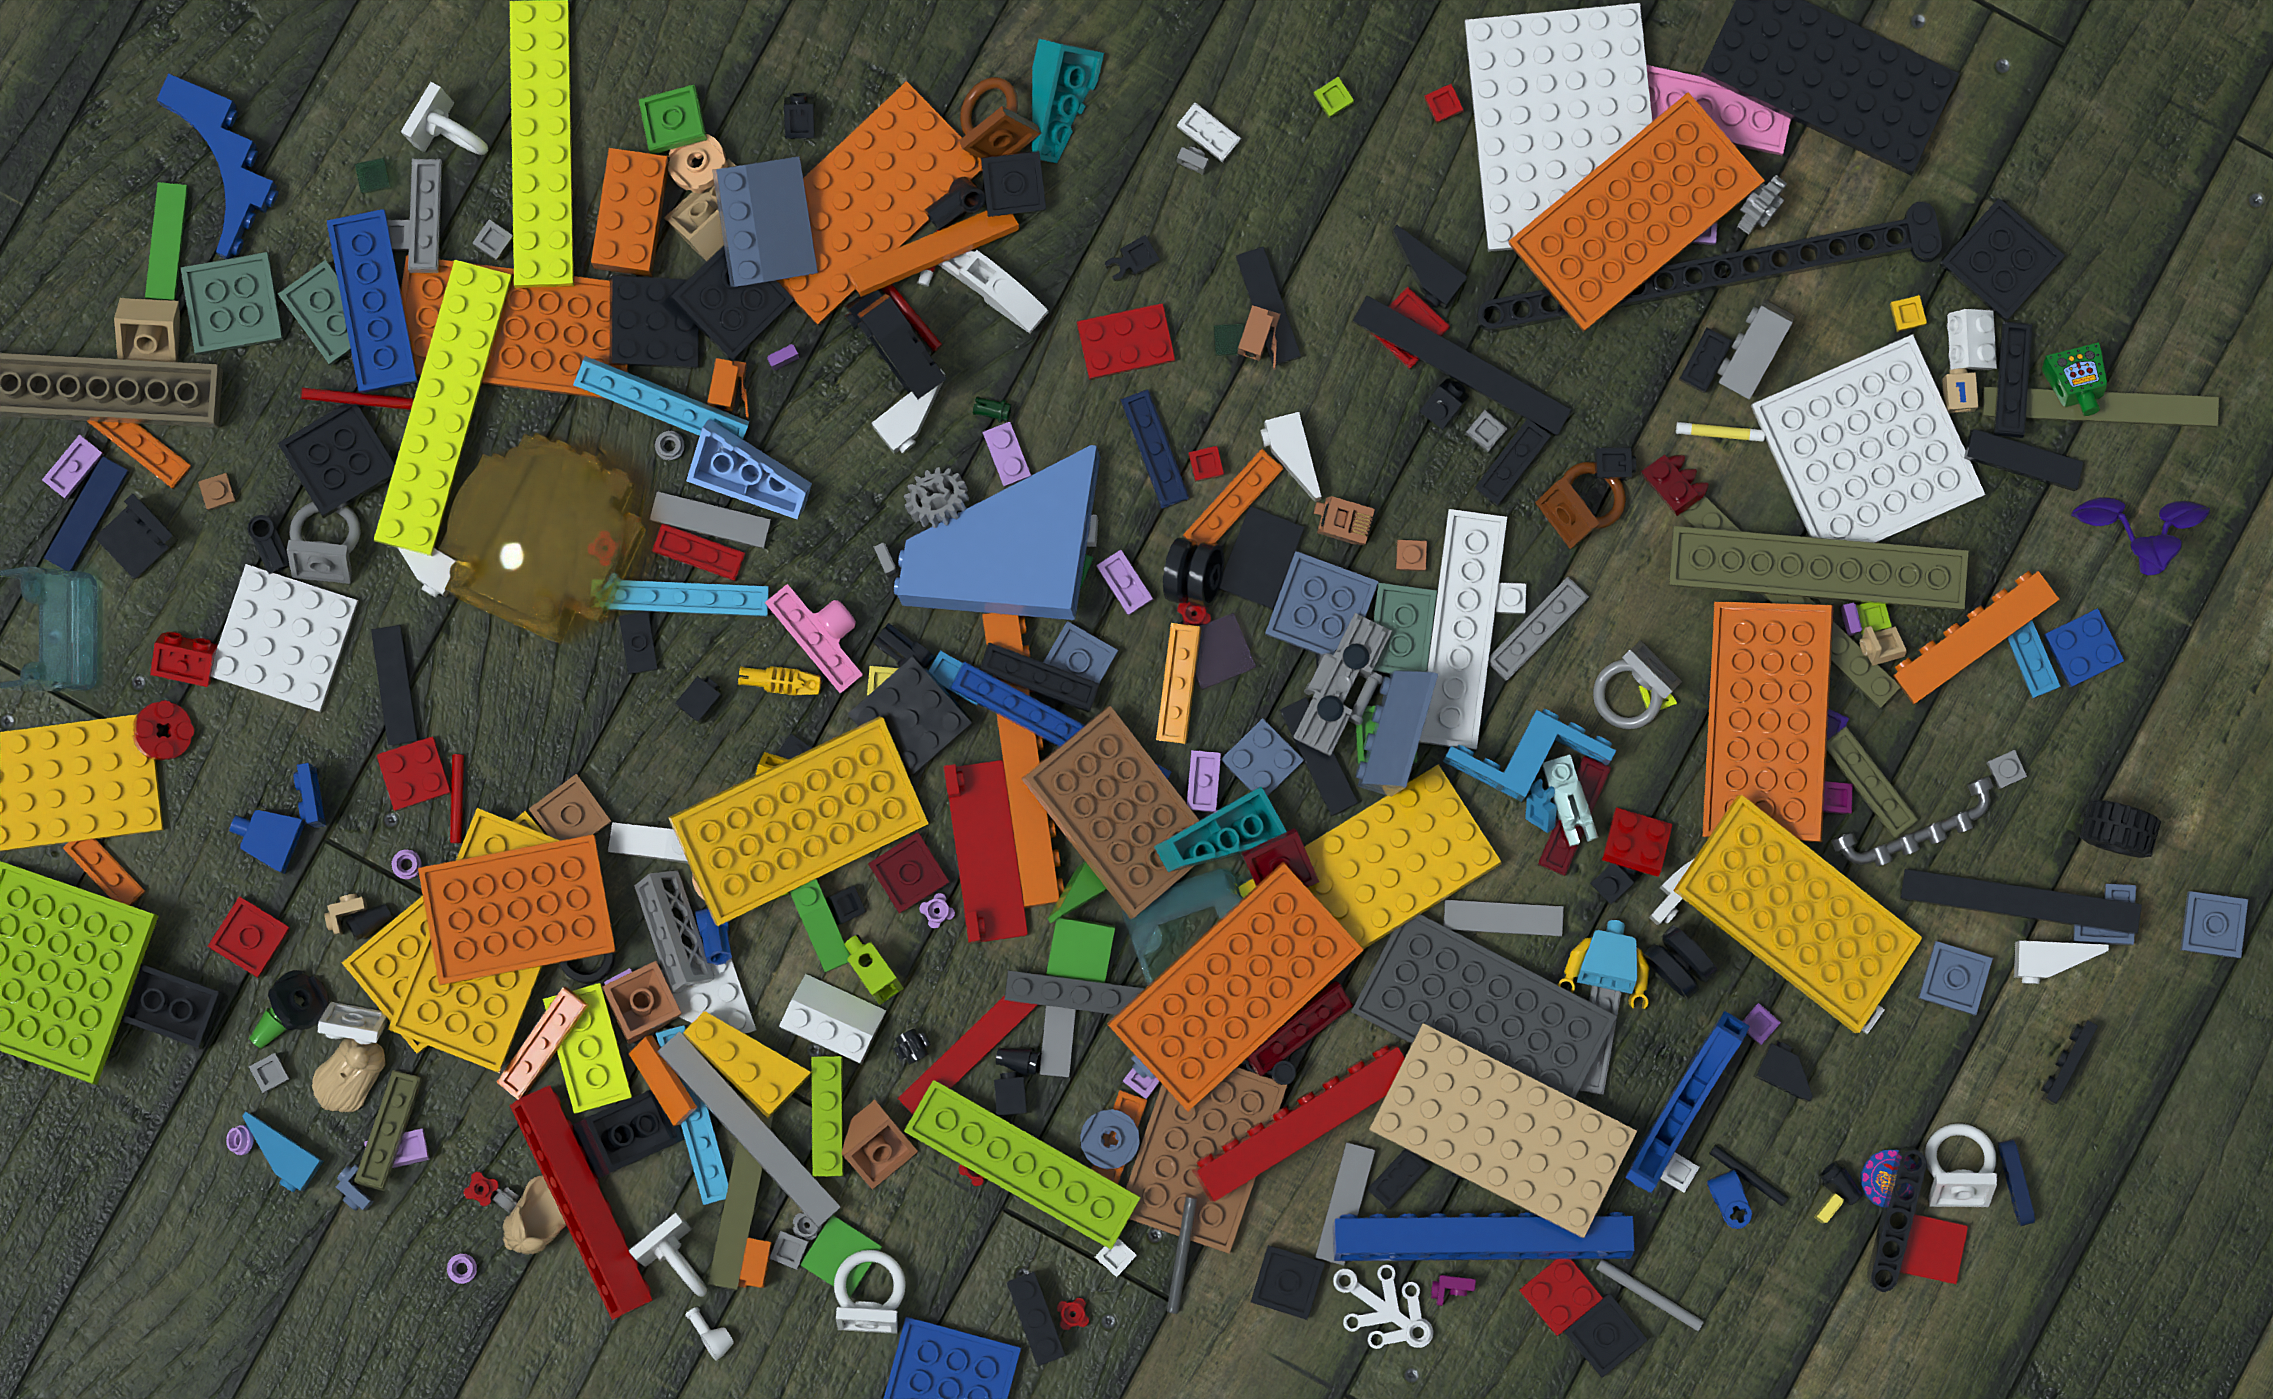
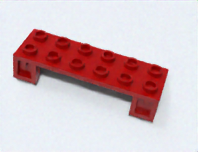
[944,760,1028,944]

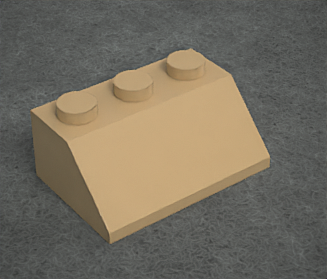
[664,159,736,261]

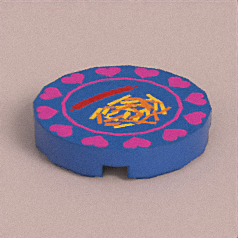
[1860,1150,1916,1208]

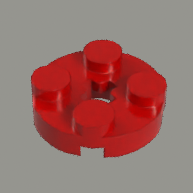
[133,700,194,760]

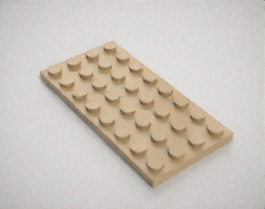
[1369,1023,1637,1239]

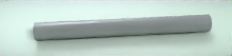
[1596,1259,1704,1331]

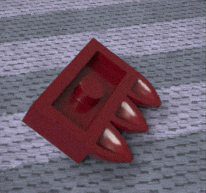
[1641,454,1709,516]

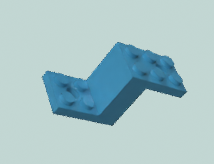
[1443,709,1616,802]

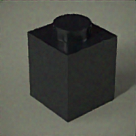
[675,676,722,724]
[994,1072,1027,1116]

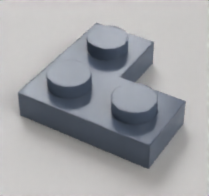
[2073,884,2136,945]

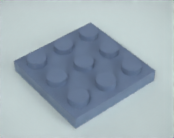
[1265,551,1378,655]

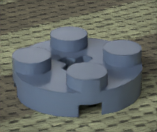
[1080,1109,1139,1169]

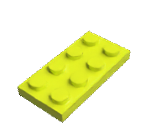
[543,983,633,1114]

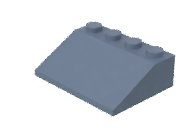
[712,156,818,287]
[1355,671,1438,797]

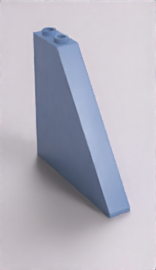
[894,445,1101,620]

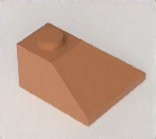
[602,961,682,1045]
[841,1100,918,1190]

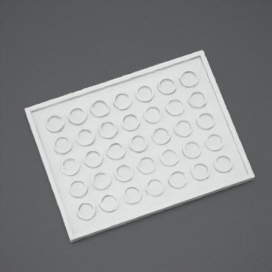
[1465,3,1652,252]

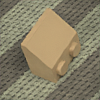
[114,298,180,362]

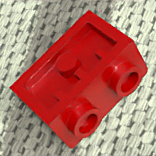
[150,632,218,687]

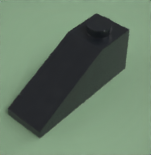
[1392,225,1467,309]

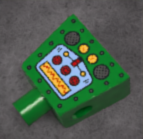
[2042,342,2107,416]

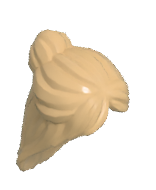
[312,1038,385,1112]
[503,1175,566,1255]

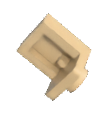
[1860,626,1907,666]
[324,893,368,936]

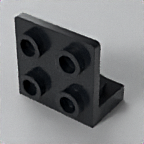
[95,493,178,579]

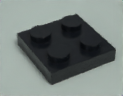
[981,150,1046,217]
[1250,1245,1325,1320]
[1563,1294,1647,1378]

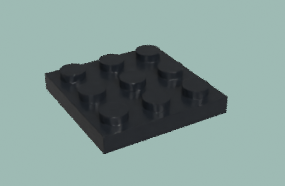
[1940,198,2065,322]
[670,245,794,361]
[609,276,698,369]
[277,404,395,519]
[848,655,973,778]

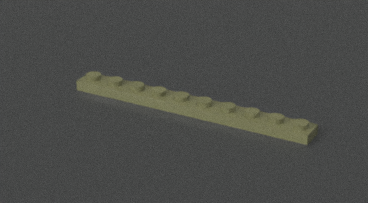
[1680,483,1901,709]

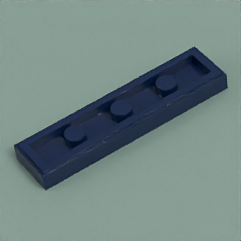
[1120,389,1189,509]
[44,456,130,573]

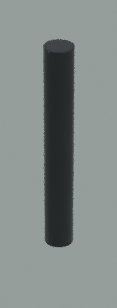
[1709,1144,1788,1206]

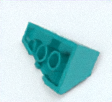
[1032,39,1104,163]

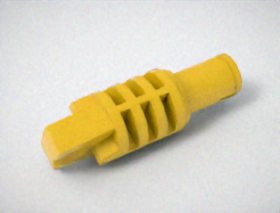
[738,666,821,696]

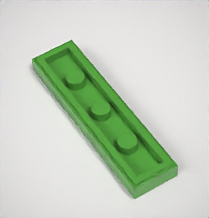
[145,182,188,301]

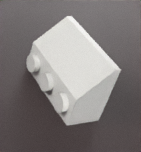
[779,974,886,1065]

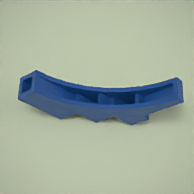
[156,74,278,259]
[1625,1011,1750,1193]

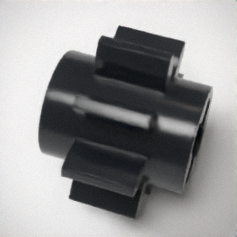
[893,1028,931,1065]

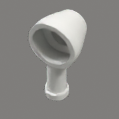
[685,1307,734,1360]

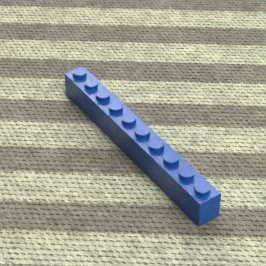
[1333,1212,1634,1261]

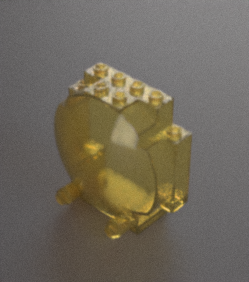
[438,433,646,645]

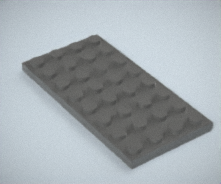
[1351,914,1617,1099]

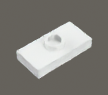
[1177,103,1241,163]

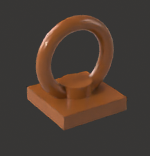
[959,77,1041,159]
[1535,462,1626,549]

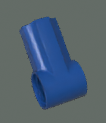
[695,908,732,965]

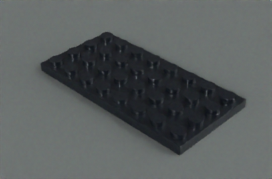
[1699,0,1960,176]

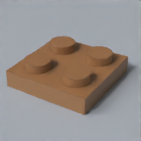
[529,774,612,841]

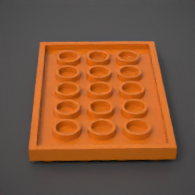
[418,834,616,986]

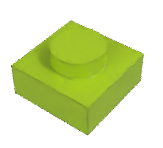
[1314,77,1354,119]
[1856,603,1892,635]

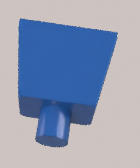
[229,810,306,874]

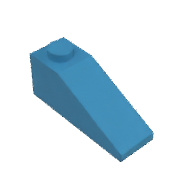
[242,1112,324,1192]

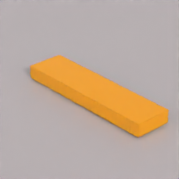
[1156,623,1202,744]

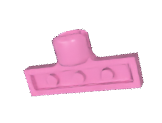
[765,584,863,693]

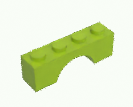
[811,1056,844,1177]

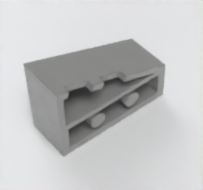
[1717,299,1795,399]

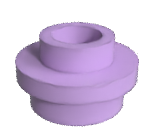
[392,850,422,879]
[226,1125,254,1155]
[447,1254,477,1284]

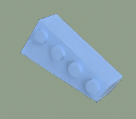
[686,419,812,520]

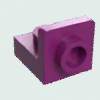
[1823,781,1853,814]
[1431,1275,1476,1306]

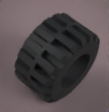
[2079,800,2161,858]

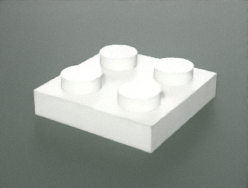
[317,1002,388,1044]

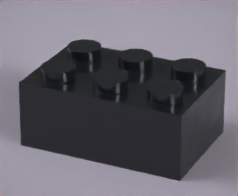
[121,964,224,1049]

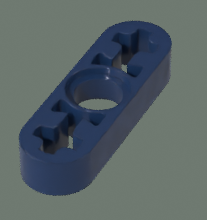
[1998,1139,2035,1227]

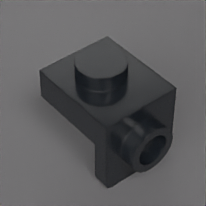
[1420,379,1469,430]
[1590,863,1642,905]

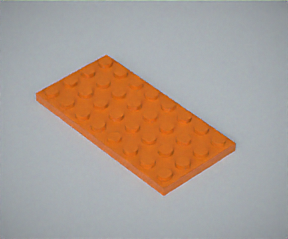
[776,81,982,326]
[1508,92,1765,332]
[401,255,629,399]
[1702,602,1834,842]
[1107,862,1364,1111]

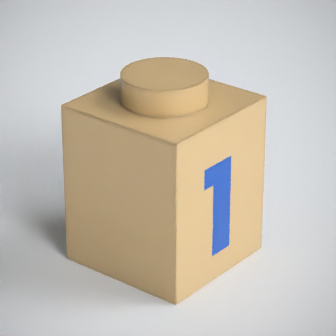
[1942,368,1978,413]

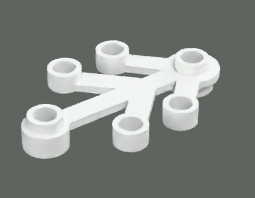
[1333,1265,1433,1349]

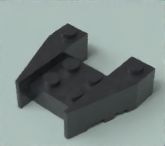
[844,290,946,400]

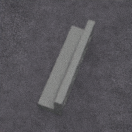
[634,870,715,994]

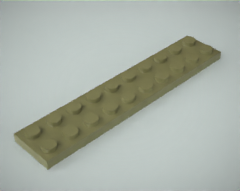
[1668,526,1969,611]

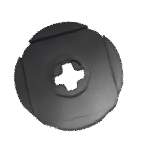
[268,970,329,1030]

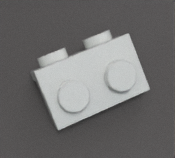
[1947,309,1997,370]

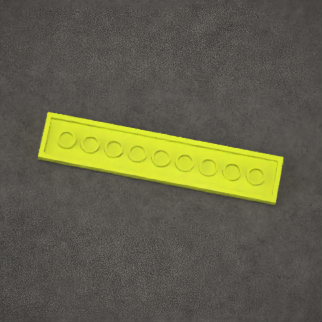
[510,0,574,288]
[374,259,512,557]

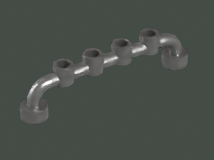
[1831,776,1993,867]

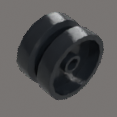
[1163,537,1224,608]
[1643,925,1718,1000]

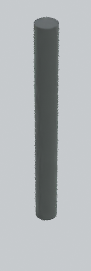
[1167,1195,1197,1314]

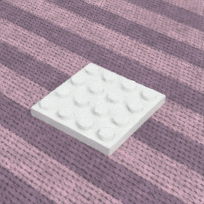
[211,564,359,713]

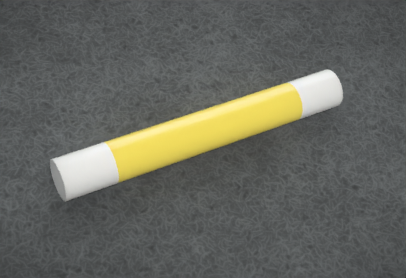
[1676,422,1765,442]

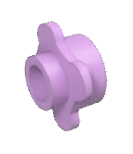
[920,893,955,928]

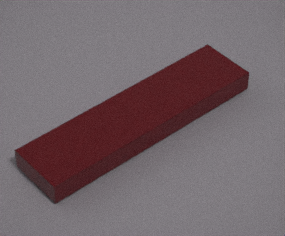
[1537,756,1611,876]
[1247,981,1353,1077]

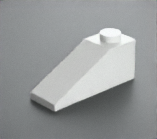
[872,369,945,455]
[1260,412,1321,502]
[398,548,464,598]
[608,822,688,864]
[2014,941,2109,984]

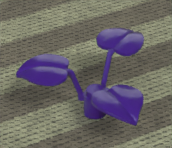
[2071,497,2210,575]

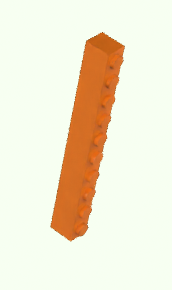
[982,613,1064,908]

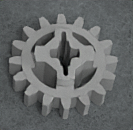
[1738,175,1787,235]
[904,467,969,528]

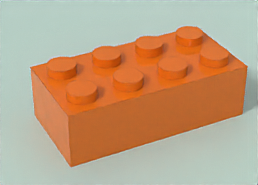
[591,148,669,277]

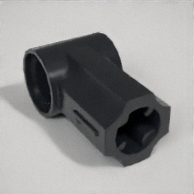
[925,177,985,230]
[247,515,290,575]
[873,623,935,668]

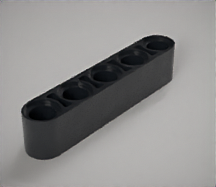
[1867,1146,1927,1292]

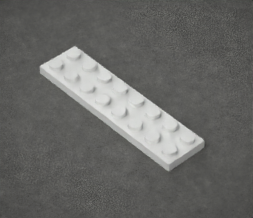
[1419,509,1507,750]

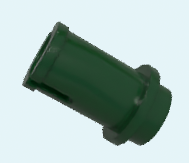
[973,396,1011,423]

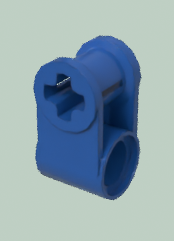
[1707,1170,1752,1229]

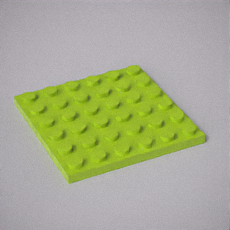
[0,861,159,1085]

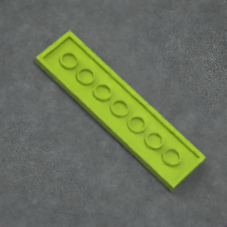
[904,1080,1141,1250]

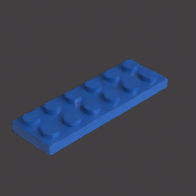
[326,209,418,393]

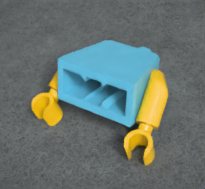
[1558,920,1649,1009]

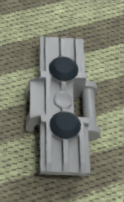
[1293,613,1392,756]

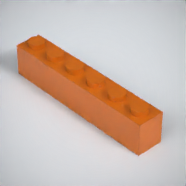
[1893,571,2060,705]

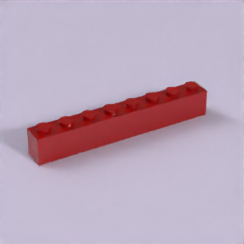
[1192,1044,1405,1202]
[509,1085,653,1320]

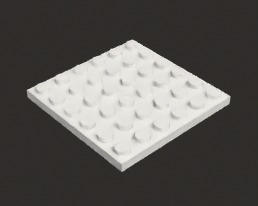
[1751,334,1985,543]

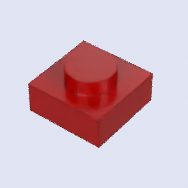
[1424,84,1463,124]
[1188,446,1224,482]

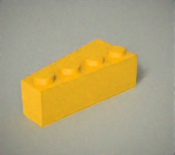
[683,1011,811,1119]

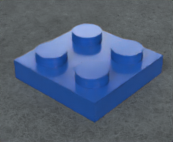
[2044,608,2124,688]
[293,763,326,828]

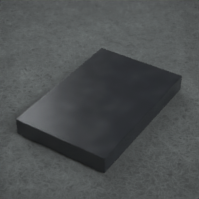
[1220,506,1304,610]

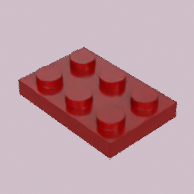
[1077,303,1175,380]

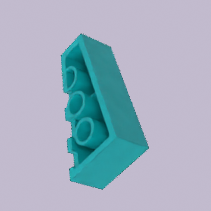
[1154,786,1287,872]

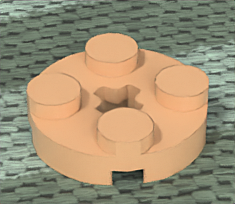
[668,134,728,194]

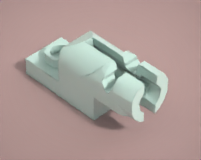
[1542,755,1598,847]

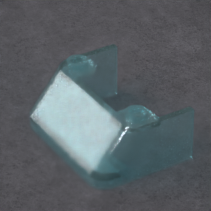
[0,566,97,692]
[1122,869,1243,986]

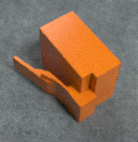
[707,358,749,419]
[738,1238,773,1288]

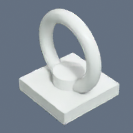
[401,82,488,155]
[1925,1123,1997,1207]
[629,1213,707,1297]
[834,1250,906,1334]

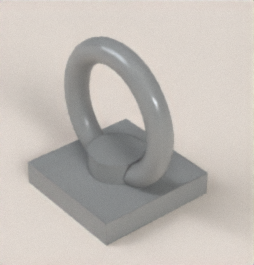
[287,502,361,584]
[1593,640,1682,729]

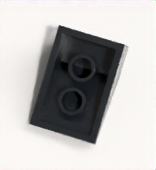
[573,1090,685,1179]

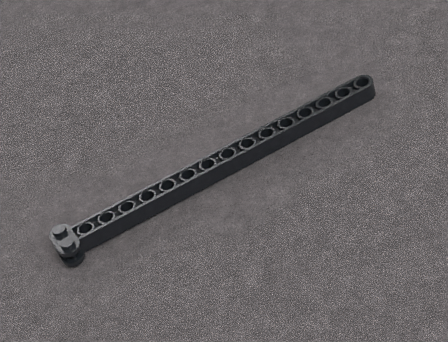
[1477,202,1942,332]

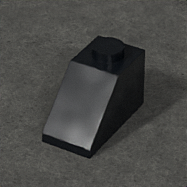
[1753,1041,1813,1102]

